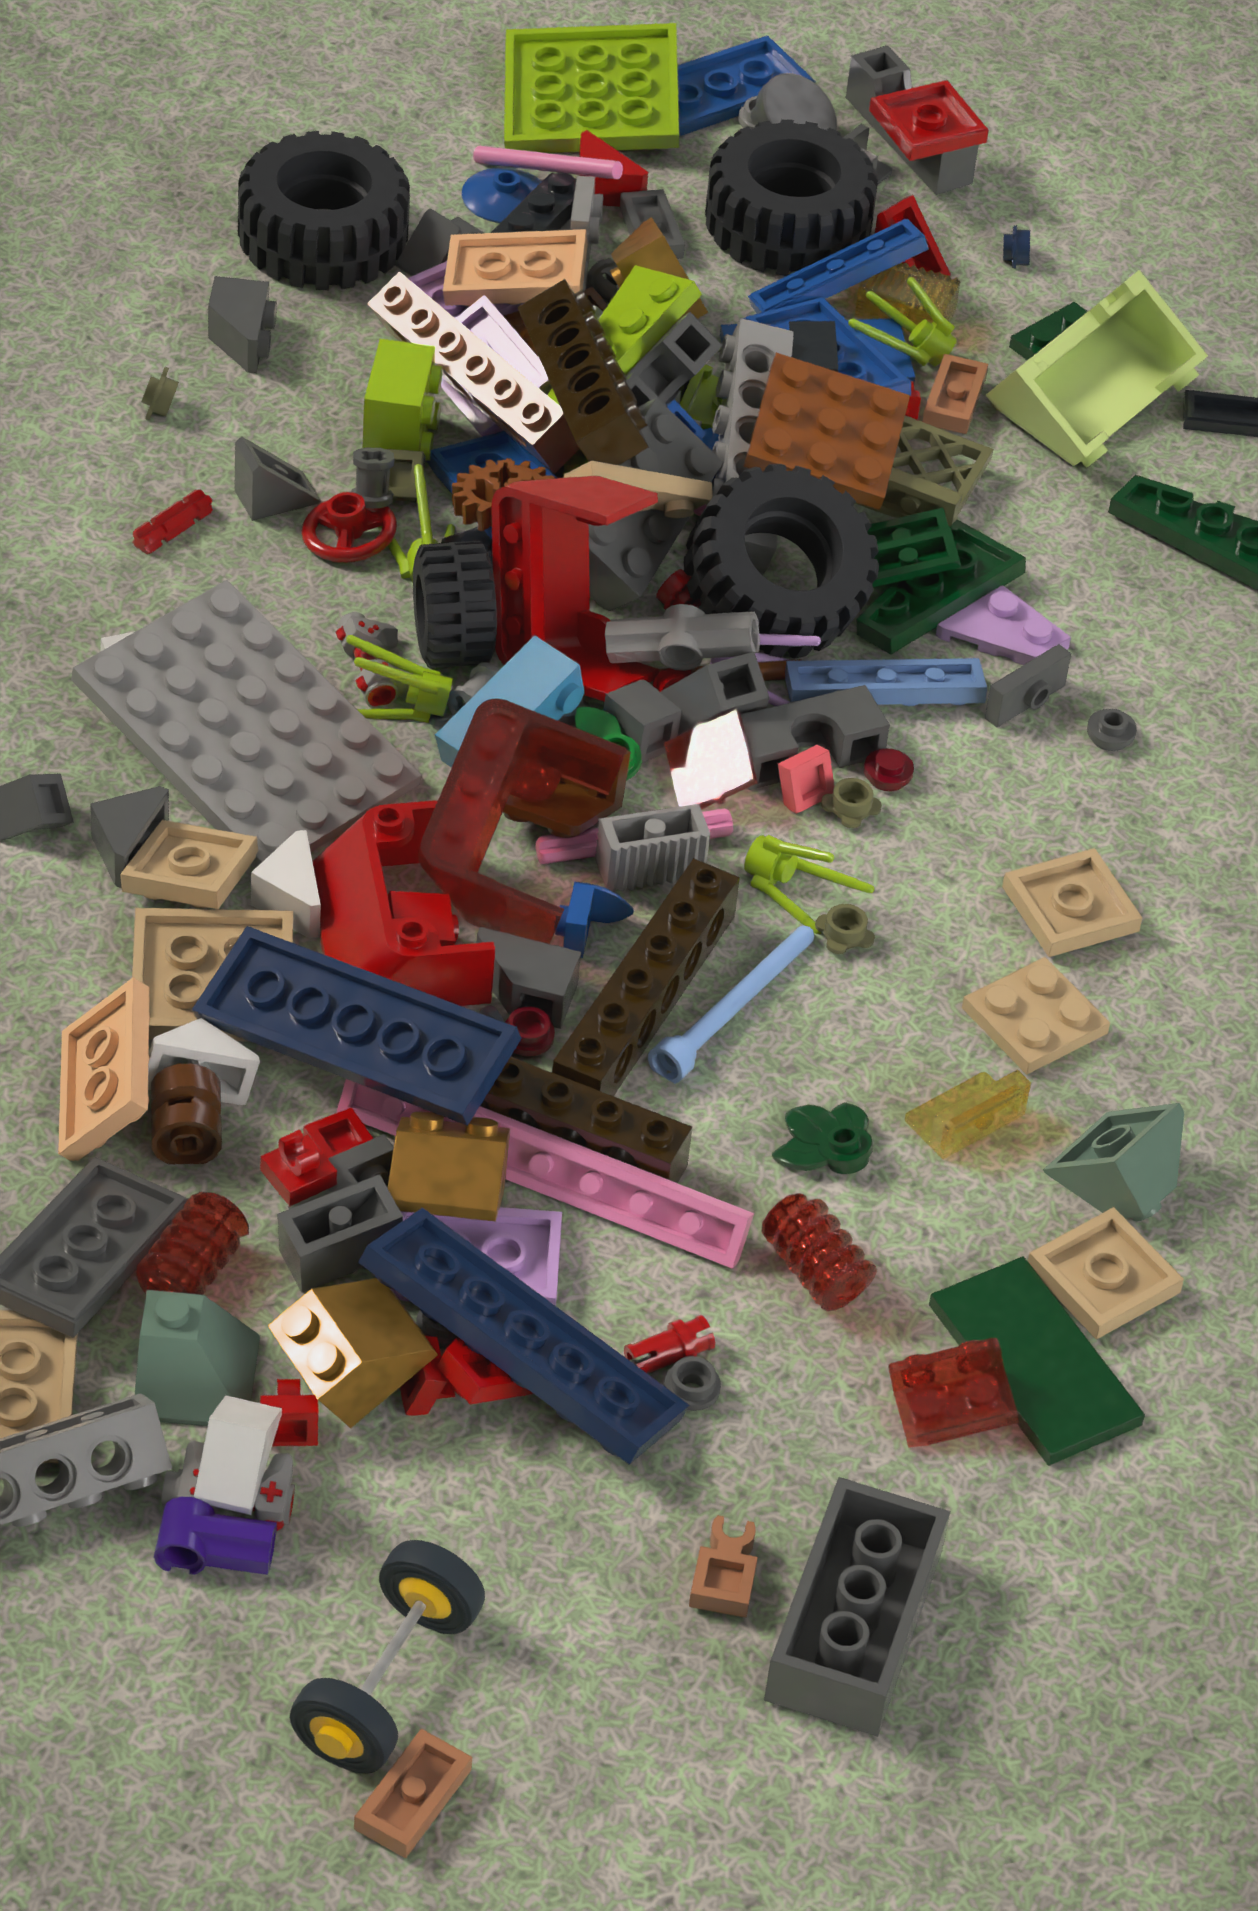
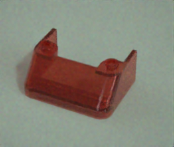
[418,698,627,944]

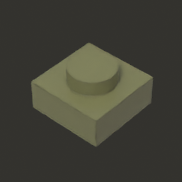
[386,449,426,502]

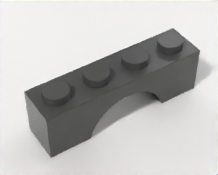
[846,45,979,195]

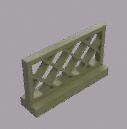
[856,415,994,527]

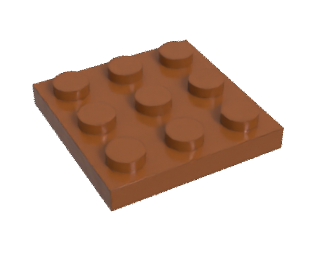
[744,352,910,510]

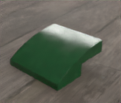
[867,508,961,587]

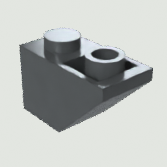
[208,276,277,373]
[661,652,769,740]
[476,927,581,1029]

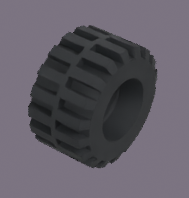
[413,541,497,668]

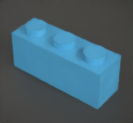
[435,635,585,791]

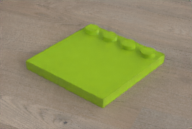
[504,23,680,153]

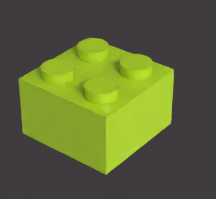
[362,339,443,461]

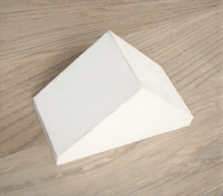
[251,830,321,939]
[148,1018,260,1105]
[194,1396,282,1515]

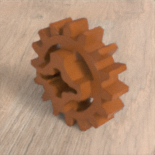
[452,458,555,531]

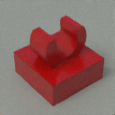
[260,1129,337,1207]
[400,1336,456,1416]
[260,1379,319,1446]

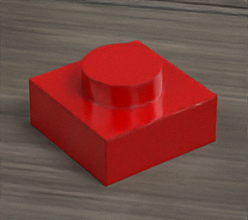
[303,1107,373,1158]

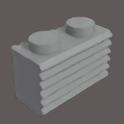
[595,804,710,892]

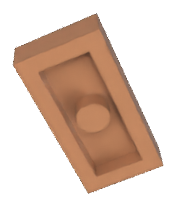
[922,354,989,434]
[354,1728,473,1859]

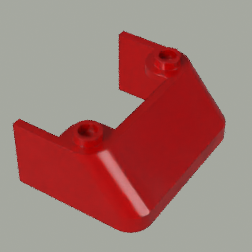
[491,476,659,702]
[312,798,495,1006]

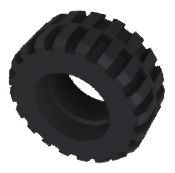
[705,120,878,276]
[238,131,410,290]
[684,464,879,659]

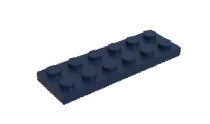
[192,926,522,1126]
[358,1208,690,1465]

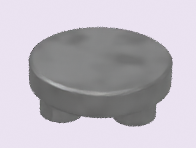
[751,73,837,130]

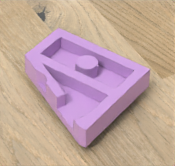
[936,585,1071,665]

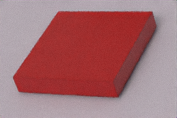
[869,80,989,161]

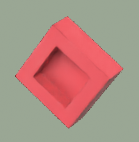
[778,745,834,814]

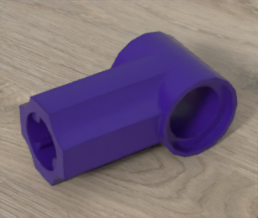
[153,1497,277,1575]

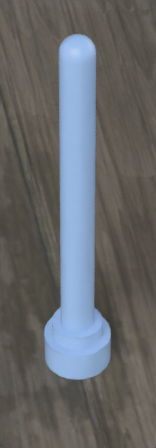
[648,925,814,1084]

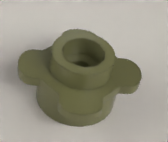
[141,367,179,420]
[821,778,882,828]
[815,904,875,954]

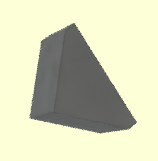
[234,436,321,521]
[90,786,169,888]

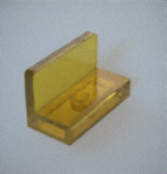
[905,1069,1031,1159]

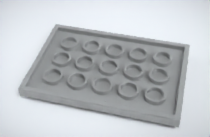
[71,580,422,868]

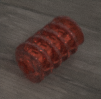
[136,1192,249,1295]
[761,1193,877,1311]

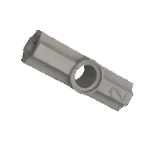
[605,604,760,671]

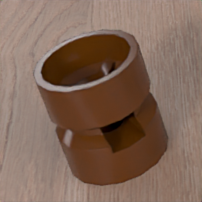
[151,1063,222,1165]

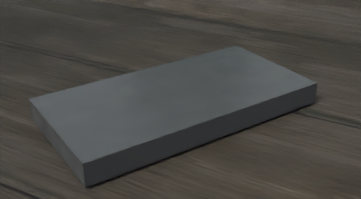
[0,1157,190,1338]

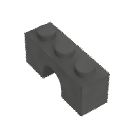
[626,312,723,407]
[725,685,890,790]

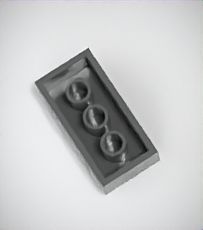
[589,398,723,611]
[764,1477,951,1737]

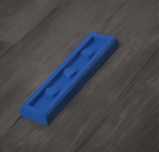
[748,219,929,314]

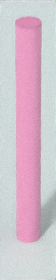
[473,146,623,179]

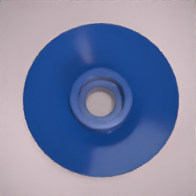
[462,167,542,223]

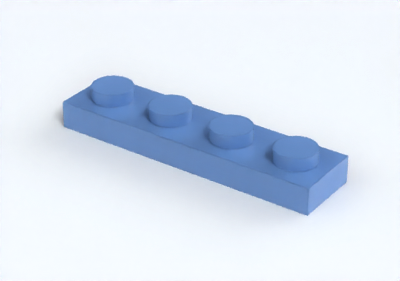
[785,658,987,706]

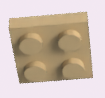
[120,820,258,909]
[1002,848,1142,957]
[962,957,1110,1075]
[1028,1207,1184,1340]

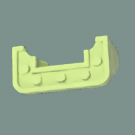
[986,270,1208,468]

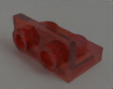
[888,1338,1019,1448]

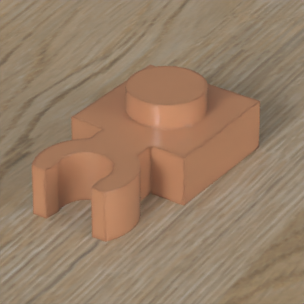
[689,1515,758,1618]

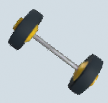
[289,1540,485,1774]

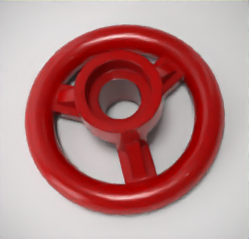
[302,492,397,563]

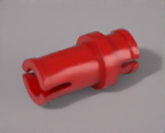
[624,1315,715,1374]

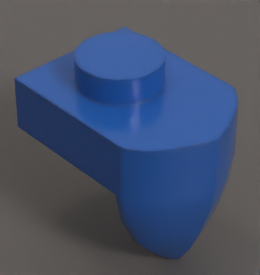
[555,881,634,958]

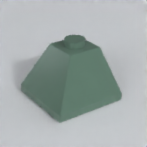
[1043,1103,1184,1221]
[135,1290,260,1426]

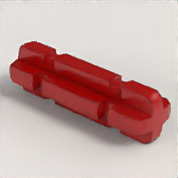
[132,489,213,554]

